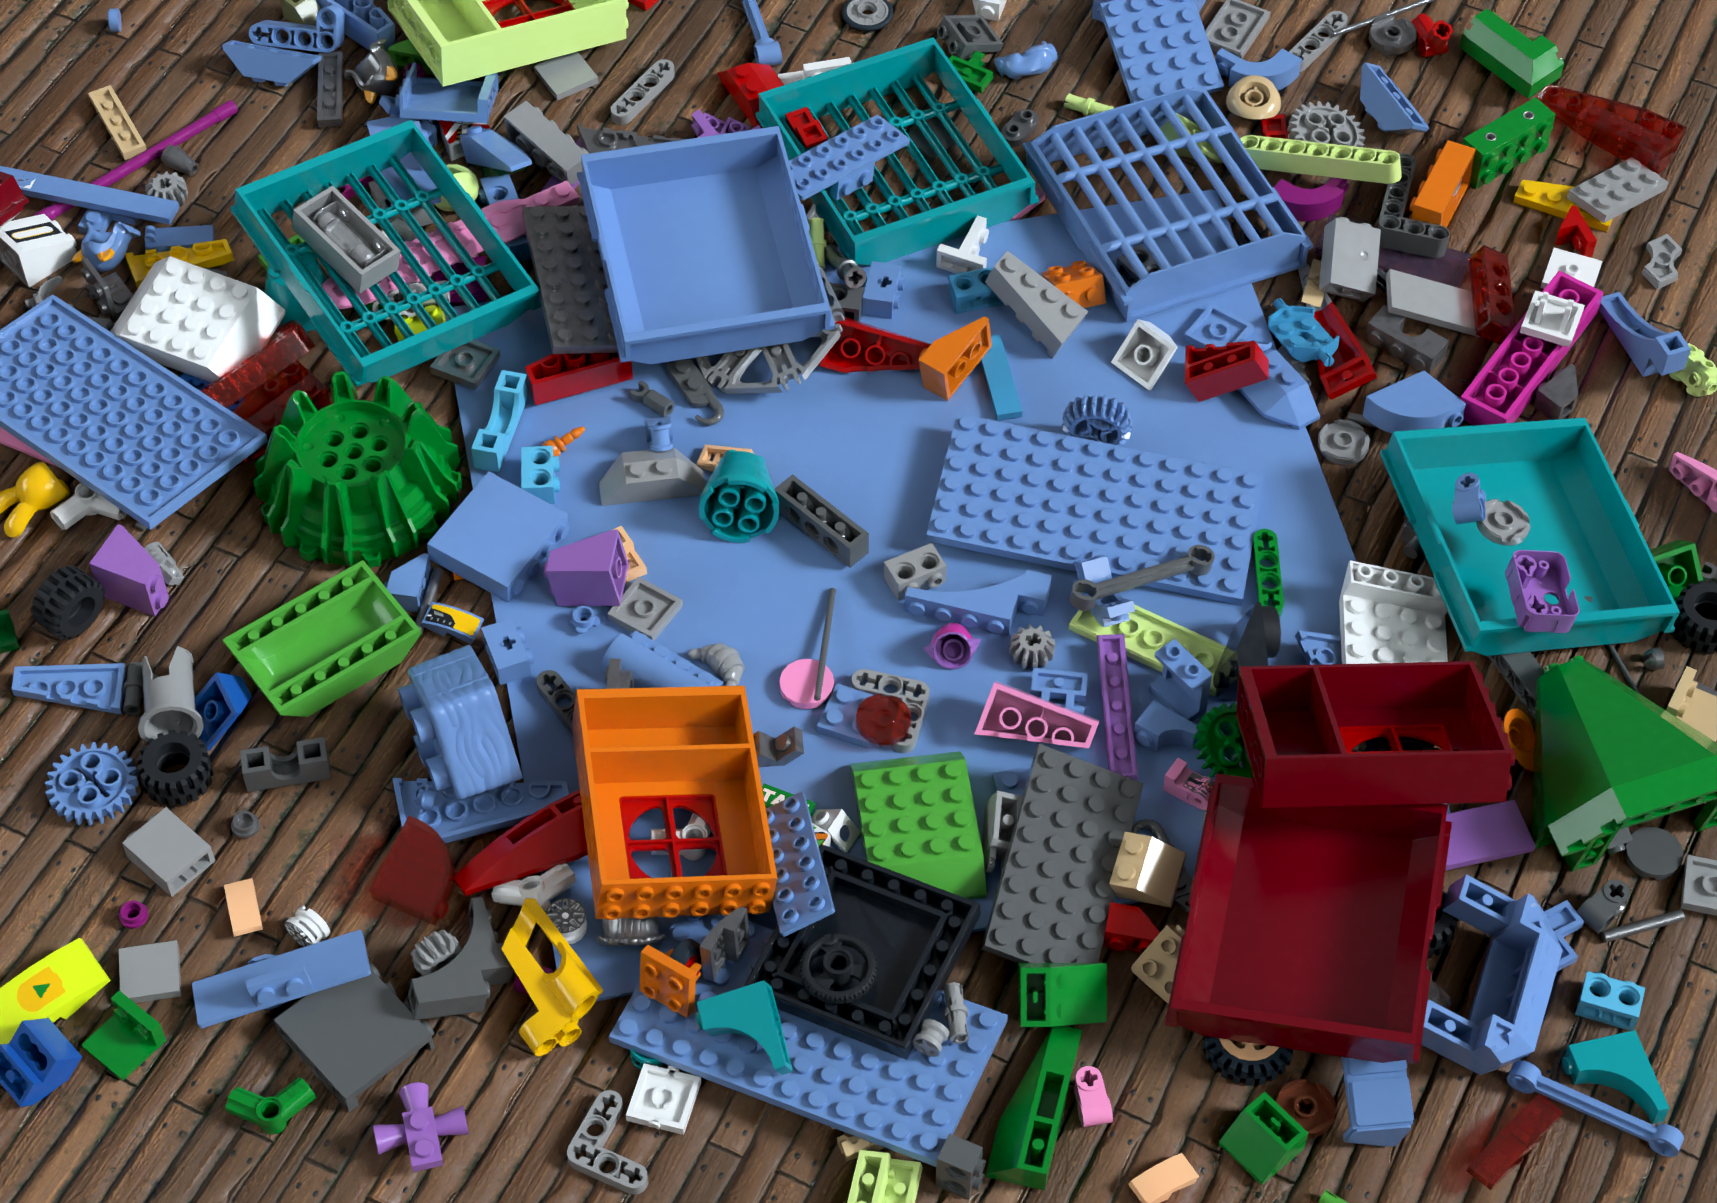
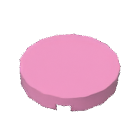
[779,659,834,709]

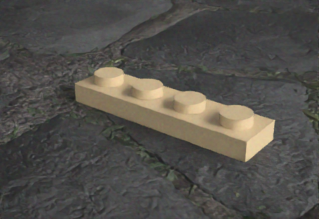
[88,85,147,160]

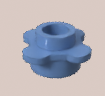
[568,606,600,634]
[416,781,437,814]

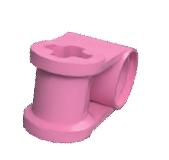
[1074,1066,1113,1128]

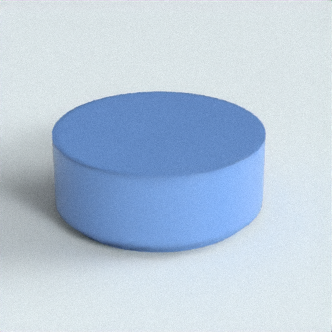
[108,8,122,32]

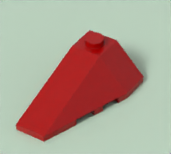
[819,317,931,373]

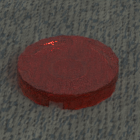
[855,694,911,746]

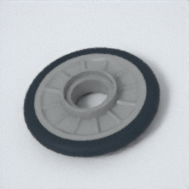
[842,0,893,31]

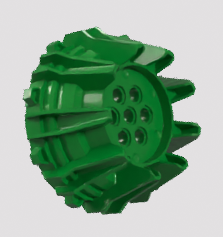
[254,371,462,568]

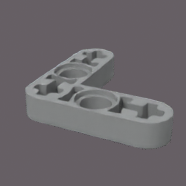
[852,669,930,753]
[567,1090,648,1195]

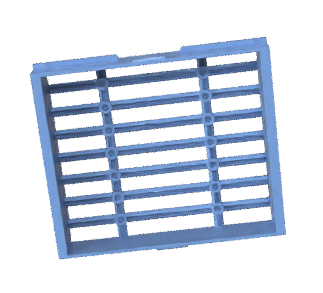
[1023,88,1313,322]

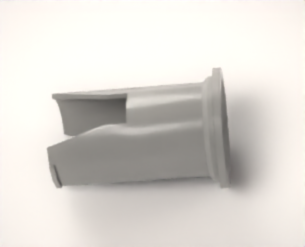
[138,646,204,744]

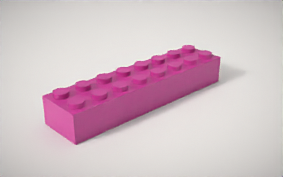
[1460,271,1604,426]

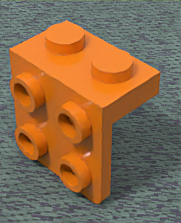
[1041,261,1106,308]

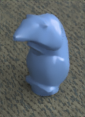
[994,41,1057,80]

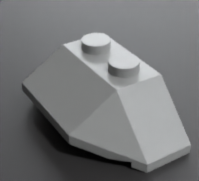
[599,447,705,506]

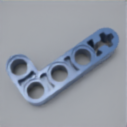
[249,4,345,53]

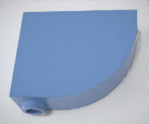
[1363,370,1466,433]

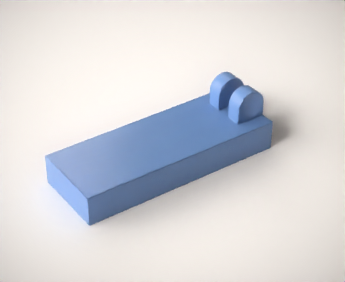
[144,225,215,253]

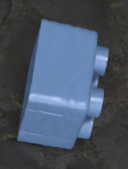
[397,645,523,800]

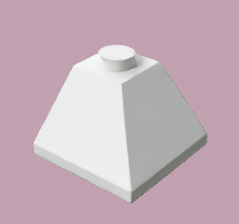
[1111,319,1178,390]

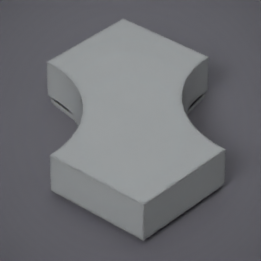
[1642,234,1683,290]

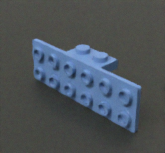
[367,115,441,209]
[789,115,910,200]
[766,792,835,937]
[192,930,371,1029]

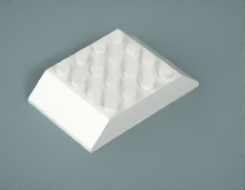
[110,256,285,392]

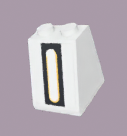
[0,214,77,288]

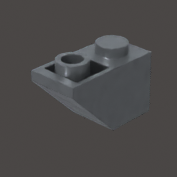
[1533,364,1578,420]

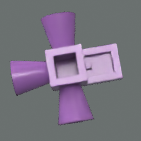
[373,1082,469,1172]

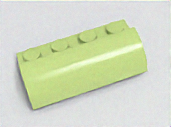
[847,1150,923,1203]

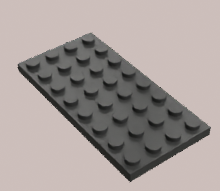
[981,744,1143,963]

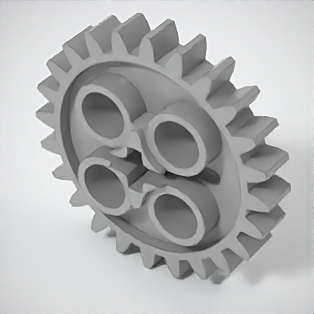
[1287,101,1365,147]

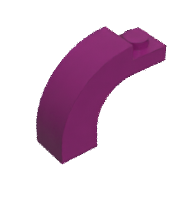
[1273,177,1349,222]

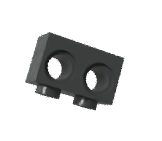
[936,1134,986,1199]

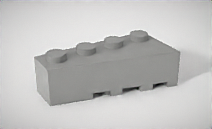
[504,101,589,185]
[985,251,1088,359]

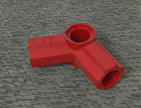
[1411,13,1453,58]

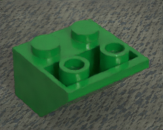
[1219,1092,1308,1185]

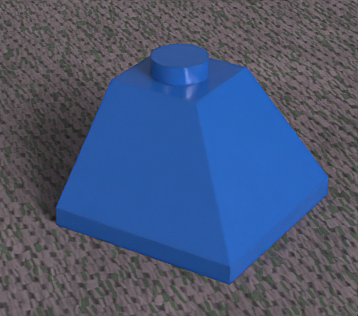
[195,672,252,751]

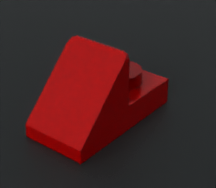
[1555,205,1597,257]

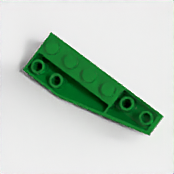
[986,1026,1082,1191]

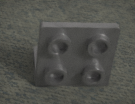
[81,257,133,322]

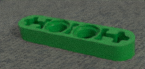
[1252,529,1284,618]

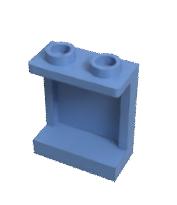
[1149,639,1212,722]

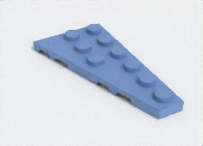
[392,778,570,853]

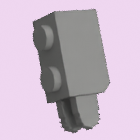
[982,791,1023,874]

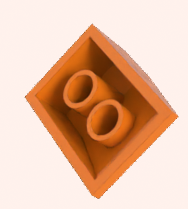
[918,316,992,401]

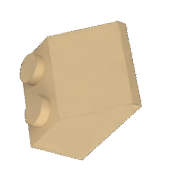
[1109,832,1187,908]

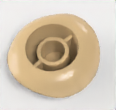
[1226,75,1281,120]

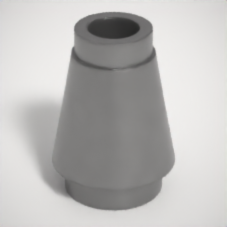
[161,145,199,176]

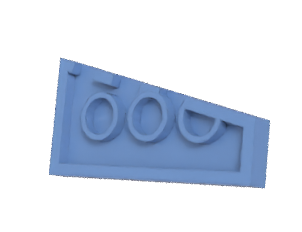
[12,663,127,715]

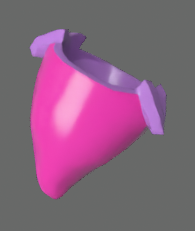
[923,623,981,669]

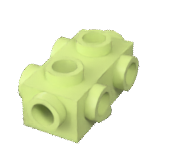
[1669,343,1717,397]

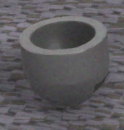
[1642,647,1664,670]

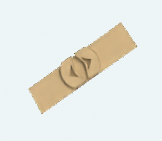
[1301,259,1325,308]

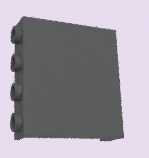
[274,963,435,1112]

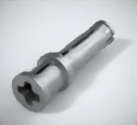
[824,244,866,289]

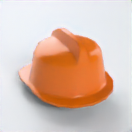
[1502,709,1535,772]

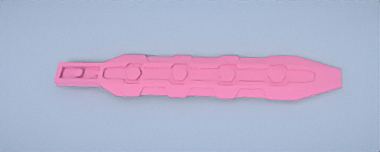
[321,180,580,309]

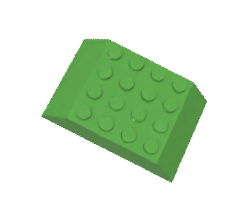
[222,560,421,717]
[850,751,987,899]

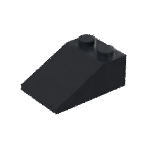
[1213,602,1269,700]

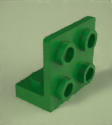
[82,990,166,1081]

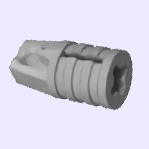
[144,542,184,585]

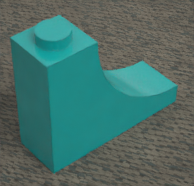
[695,980,793,1075]
[1562,1030,1670,1124]

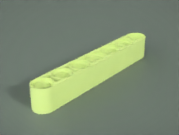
[1240,135,1402,184]

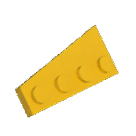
[1513,179,1613,232]
[125,239,234,289]

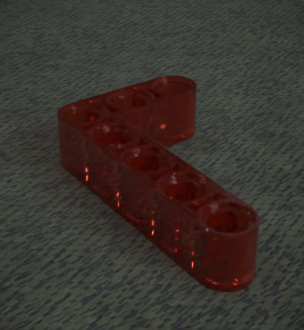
[201,320,315,408]

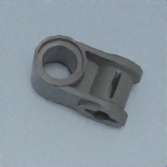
[1577,879,1630,934]

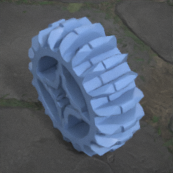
[1062,393,1133,446]

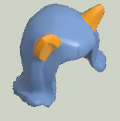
[72,222,141,272]

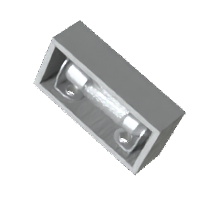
[292,186,401,294]

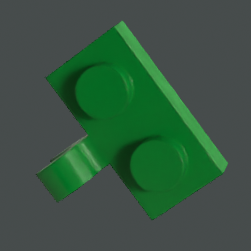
[949,51,993,94]

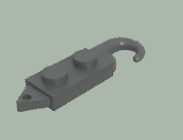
[666,358,724,425]

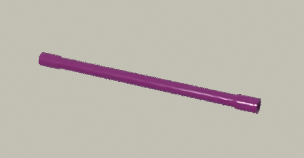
[30,100,238,221]

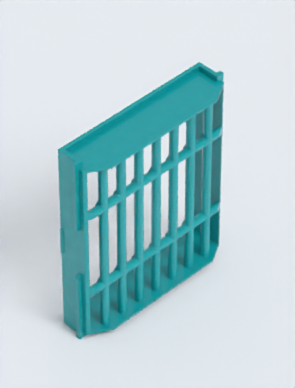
[755,37,1039,266]
[230,120,541,387]

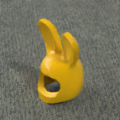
[0,461,70,538]

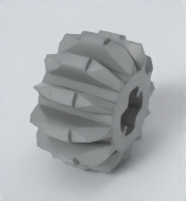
[145,171,188,205]
[1009,624,1056,670]
[411,930,461,976]

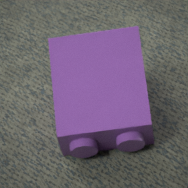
[89,524,169,616]
[543,530,629,606]

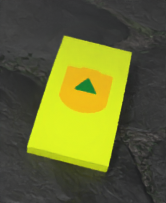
[0,938,111,1045]

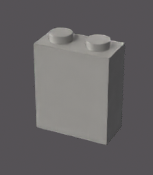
[122,807,215,897]

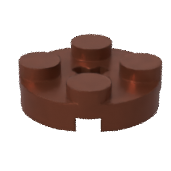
[1276,1079,1336,1139]

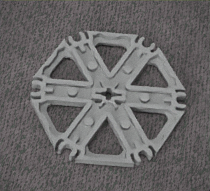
[696,264,845,394]

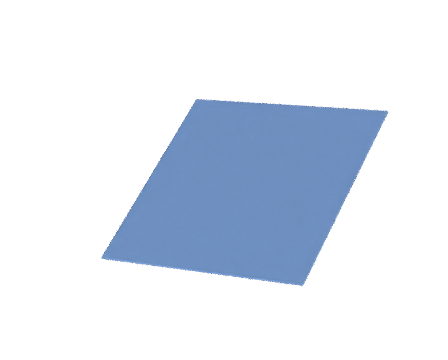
[446,190,1451,1001]

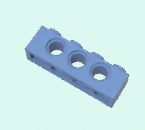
[478,172,532,262]

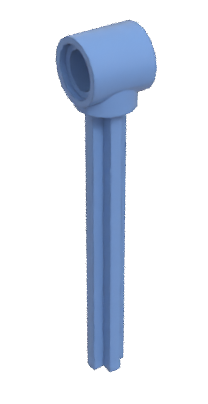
[741,0,782,66]

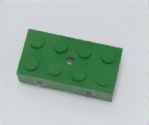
[1462,97,1556,189]

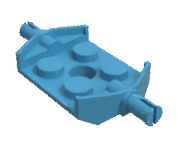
[1267,298,1340,367]

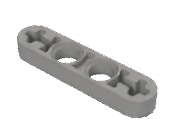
[1289,11,1348,72]
[611,59,675,125]

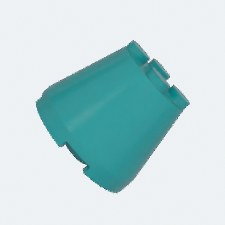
[264,251,329,336]
[699,450,779,543]

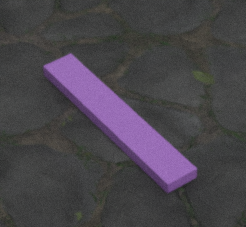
[1097,634,1138,781]

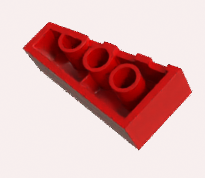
[525,353,633,406]

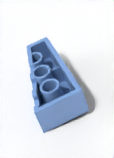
[316,0,395,52]

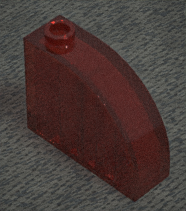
[369,816,454,925]

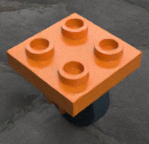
[639,938,701,1018]

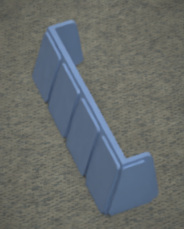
[1342,1057,1414,1147]

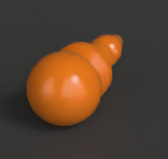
[541,426,585,456]

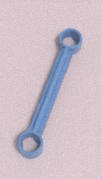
[1507,1060,1684,1157]

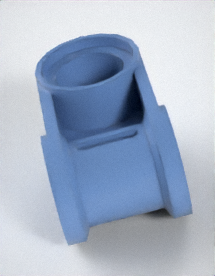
[645,417,673,452]
[1452,473,1486,525]

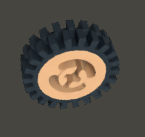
[1202,1036,1294,1086]

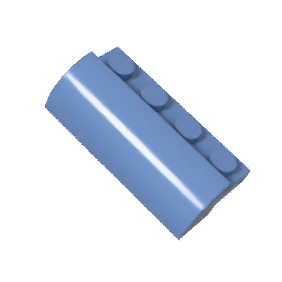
[600,631,723,688]

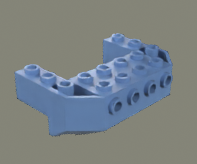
[1421,874,1563,1075]

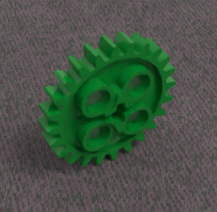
[1193,702,1254,778]

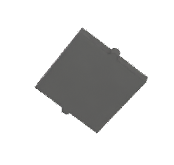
[908,117,957,161]

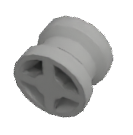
[913,1019,950,1057]

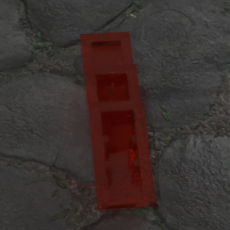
[1466,1094,1564,1190]

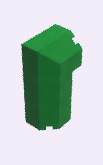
[1459,8,1564,99]

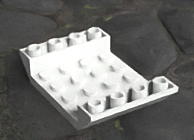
[1339,560,1448,664]

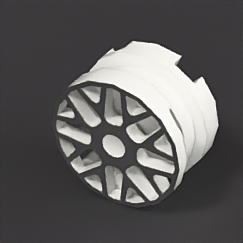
[546,898,587,944]
[284,906,331,947]

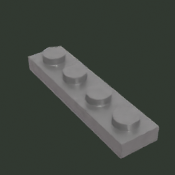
[317,51,343,127]

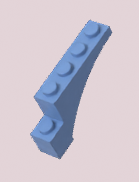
[1599,292,1691,377]
[905,569,1052,635]

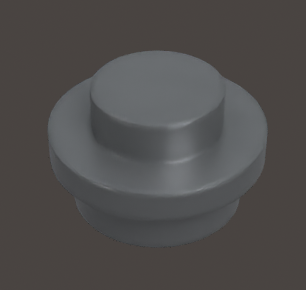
[231,811,260,839]

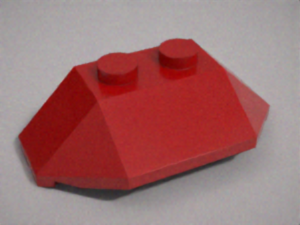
[717,63,784,128]

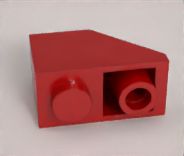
[1103,902,1160,954]

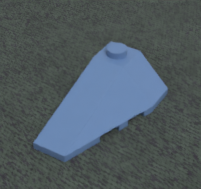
[459,125,532,172]

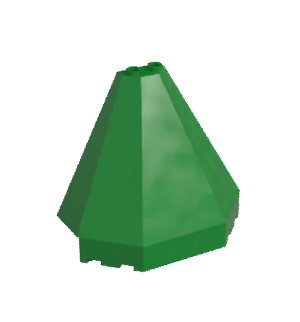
[1532,655,1717,872]

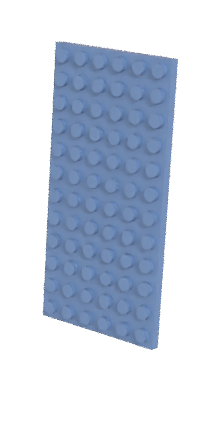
[0,294,268,530]
[925,413,1265,606]
[609,914,1008,1167]

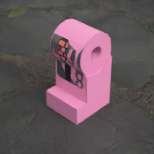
[1163,758,1215,810]

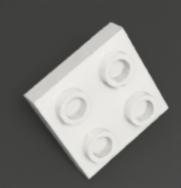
[1520,290,1585,348]

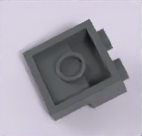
[937,15,1004,60]

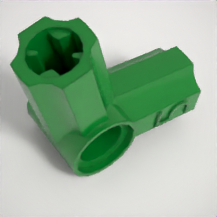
[225,1077,316,1135]

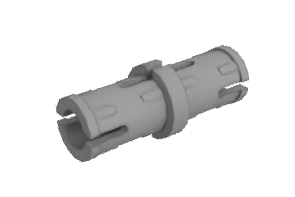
[943,982,969,1044]

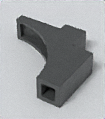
[408,897,514,1020]

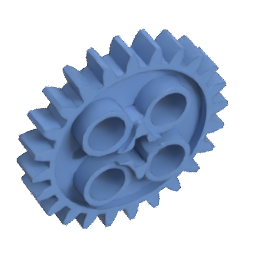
[45,742,139,826]

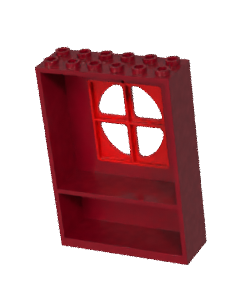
[1236,661,1515,808]

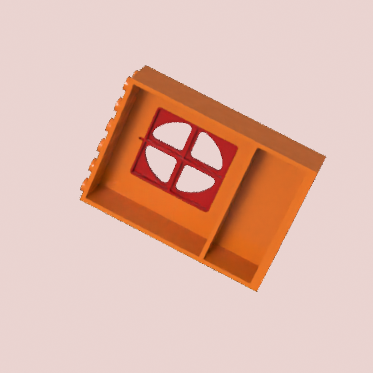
[572,686,778,920]

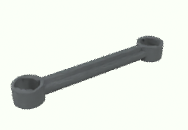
[1069,545,1215,611]

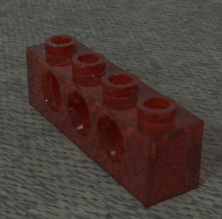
[1468,245,1516,345]

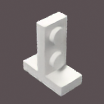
[936,215,989,274]

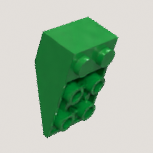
[1018,963,1107,1027]

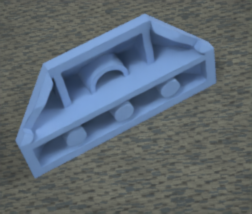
[223,40,321,86]
[1360,63,1429,134]
[1238,349,1320,430]

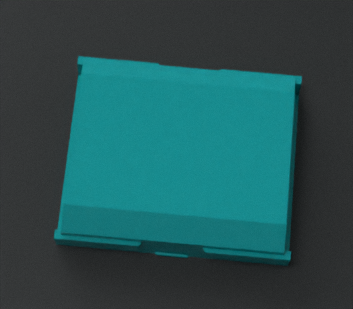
[1380,418,1680,656]

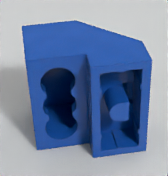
[0,1018,82,1107]

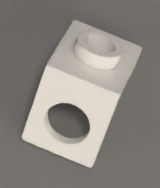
[811,809,861,853]

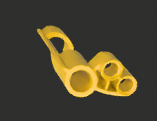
[501,898,603,1057]

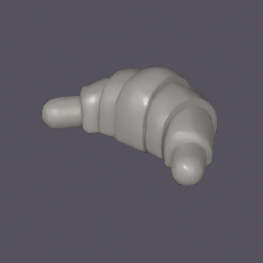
[688,643,745,686]

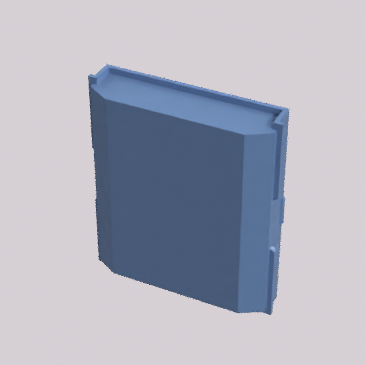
[577,126,835,364]

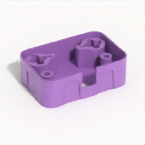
[1505,550,1580,633]

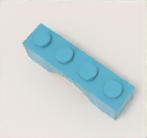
[471,370,529,473]

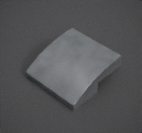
[700,906,750,982]

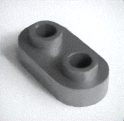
[1001,109,1039,147]

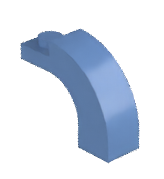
[1215,48,1302,90]
[1074,555,1135,627]

